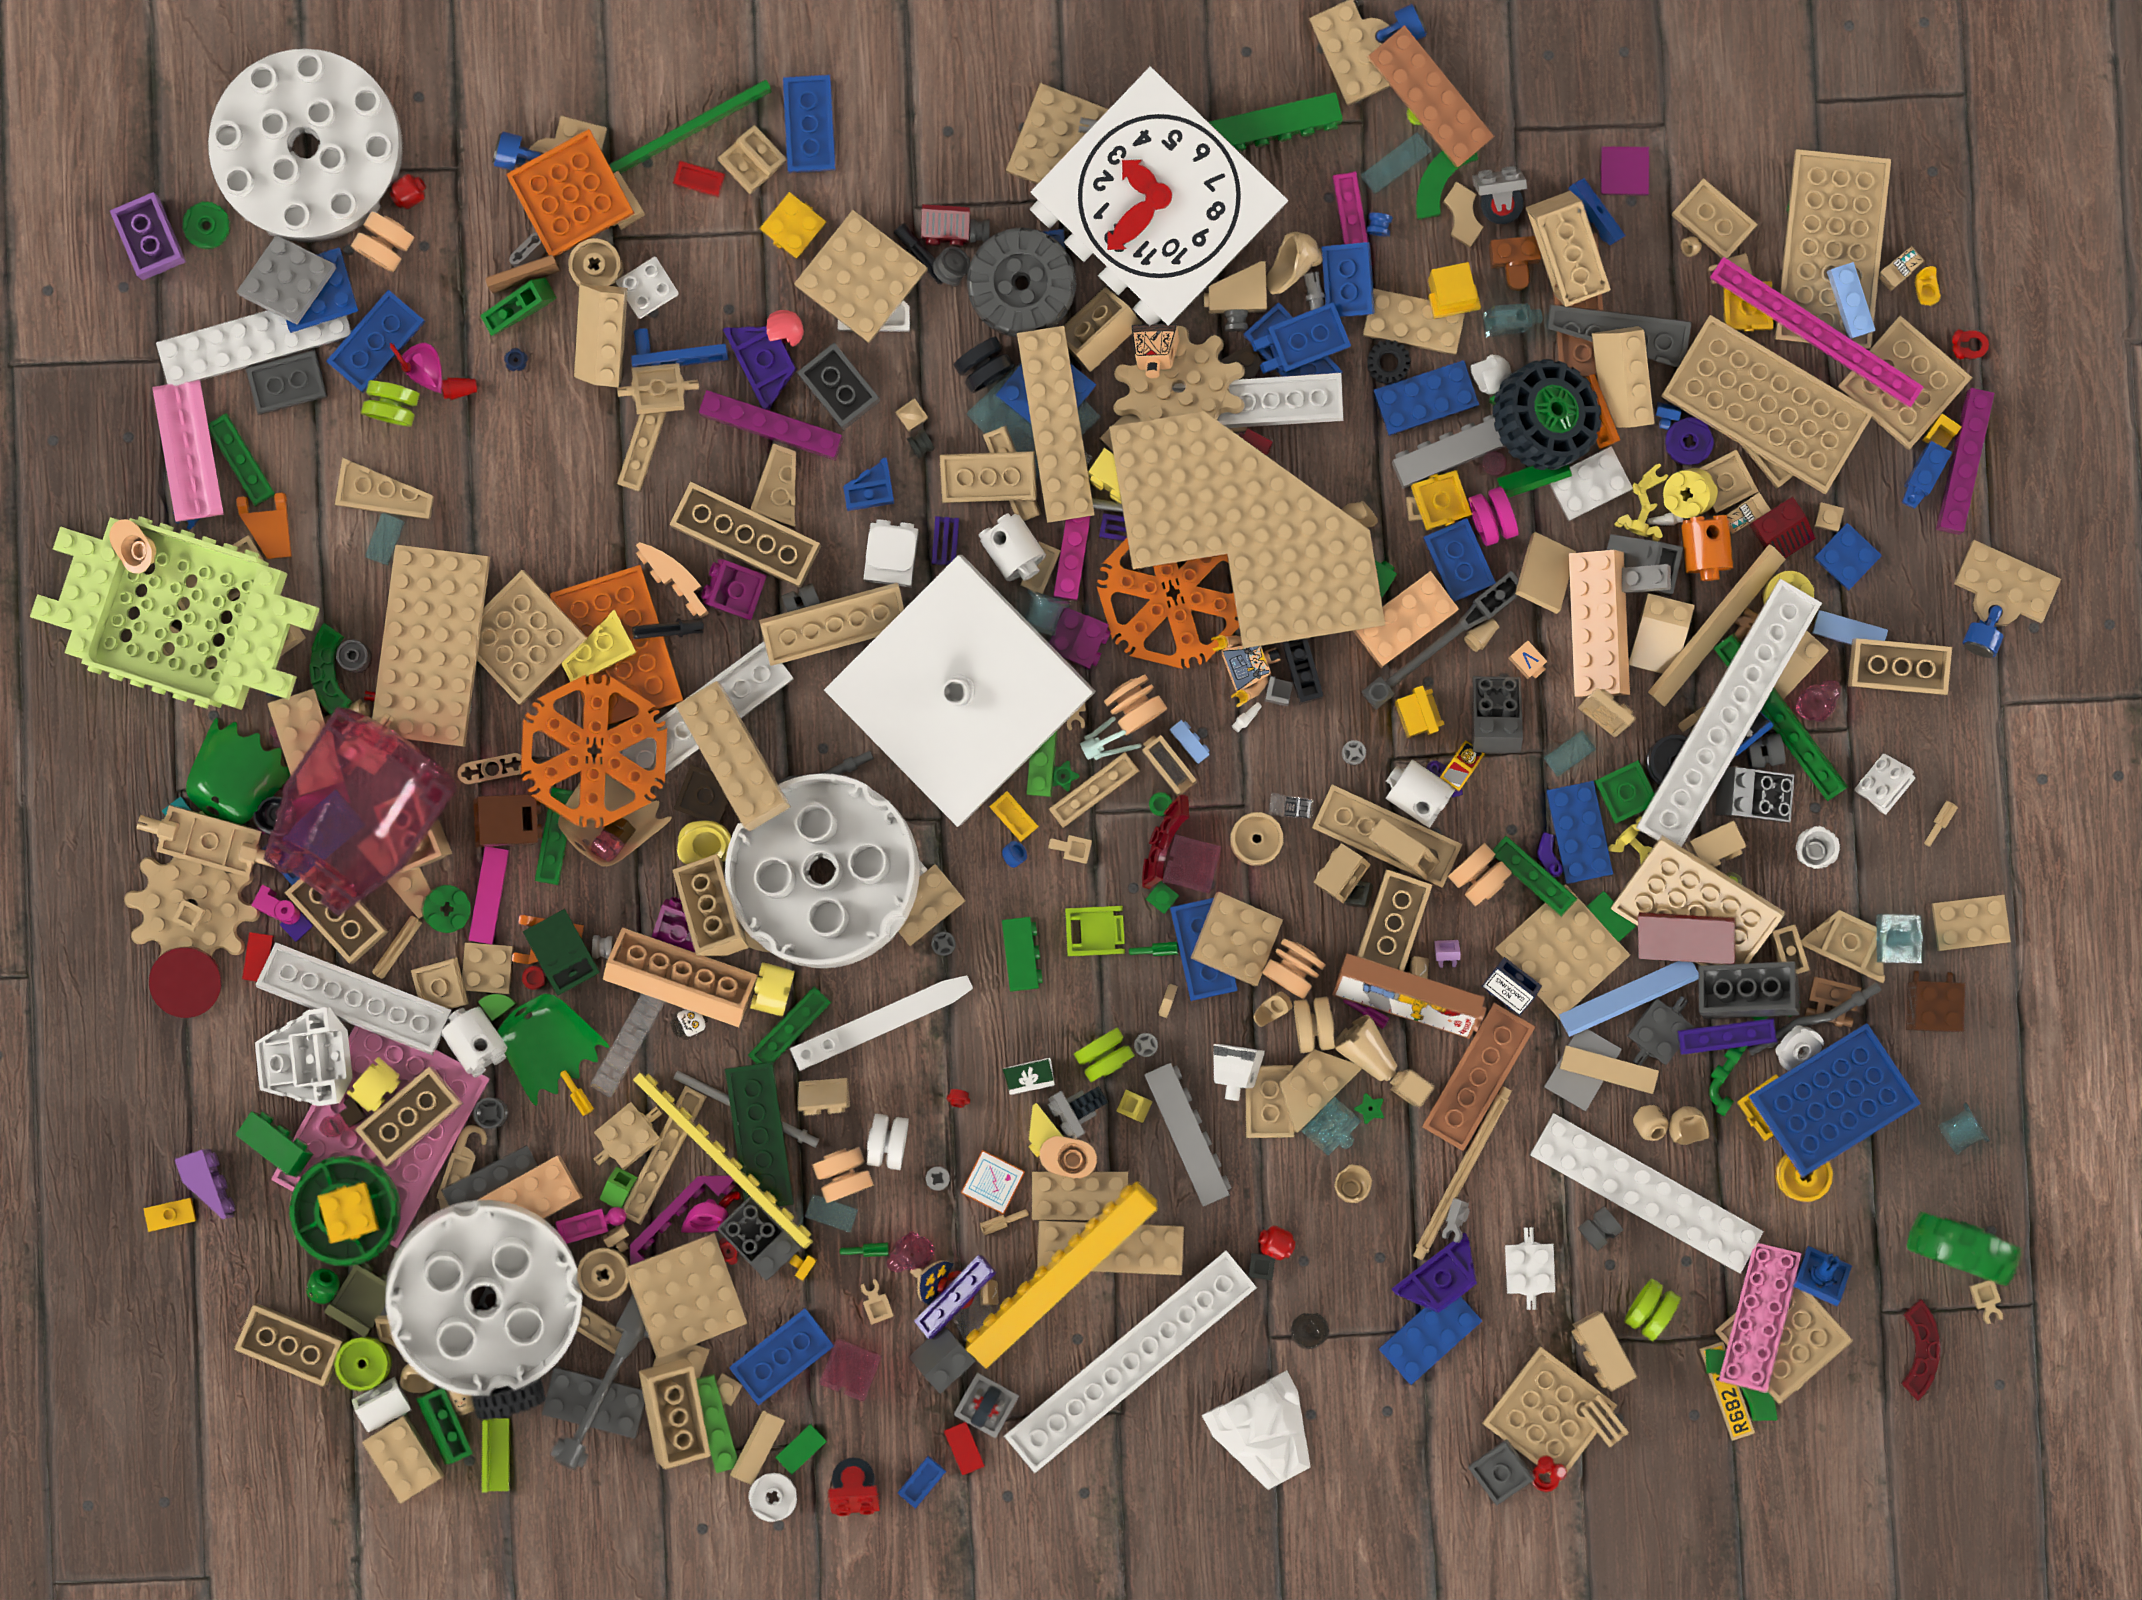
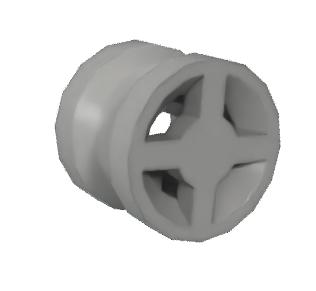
[1342,740,1366,765]
[592,935,614,959]
[1134,1033,1158,1057]
[926,1166,950,1190]

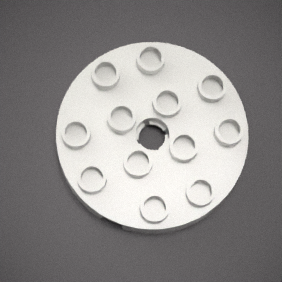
[208,49,403,242]
[725,774,920,968]
[386,1200,582,1396]

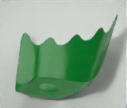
[186,718,291,825]
[498,994,610,1106]

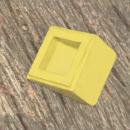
[1116,1090,1152,1123]

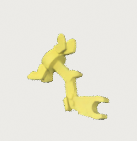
[1615,464,1668,542]
[1608,816,1653,864]

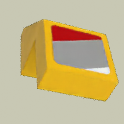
[1439,740,1485,792]

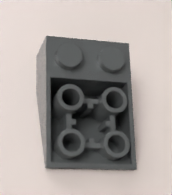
[1607,534,1683,597]
[1472,676,1523,753]
[1715,767,1794,822]
[716,1196,802,1281]

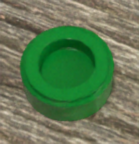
[1149,792,1172,816]

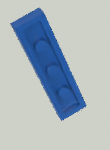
[631,328,729,367]

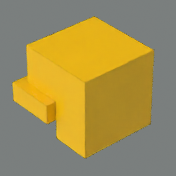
[1428,262,1481,319]
[1395,685,1445,738]

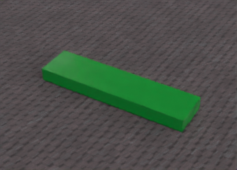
[208,413,275,507]
[535,787,574,885]
[1492,836,1578,917]
[748,986,832,1064]

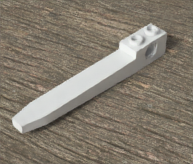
[790,975,973,1071]

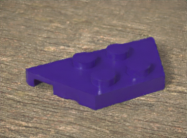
[723,327,797,410]
[1392,1232,1477,1313]

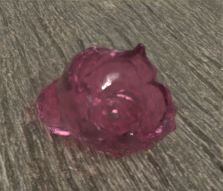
[1796,680,1841,722]
[886,1231,936,1273]

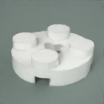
[1776,1025,1824,1071]
[749,1473,797,1522]

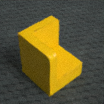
[1922,414,1961,448]

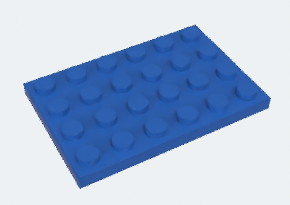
[1749,1023,1921,1178]

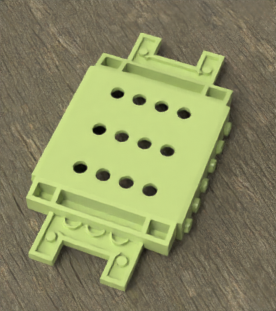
[30,516,320,710]

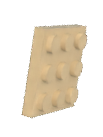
[1191,892,1283,986]

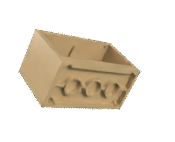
[1526,191,1610,307]

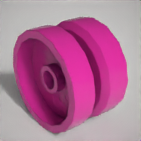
[1469,486,1519,547]

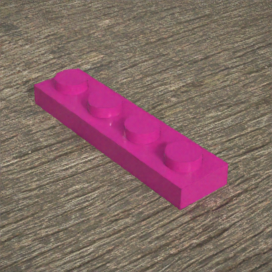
[1054,516,1091,601]

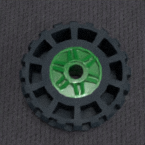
[1493,359,1601,470]

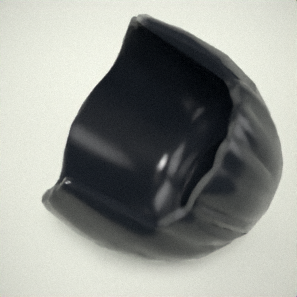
[254,796,294,836]

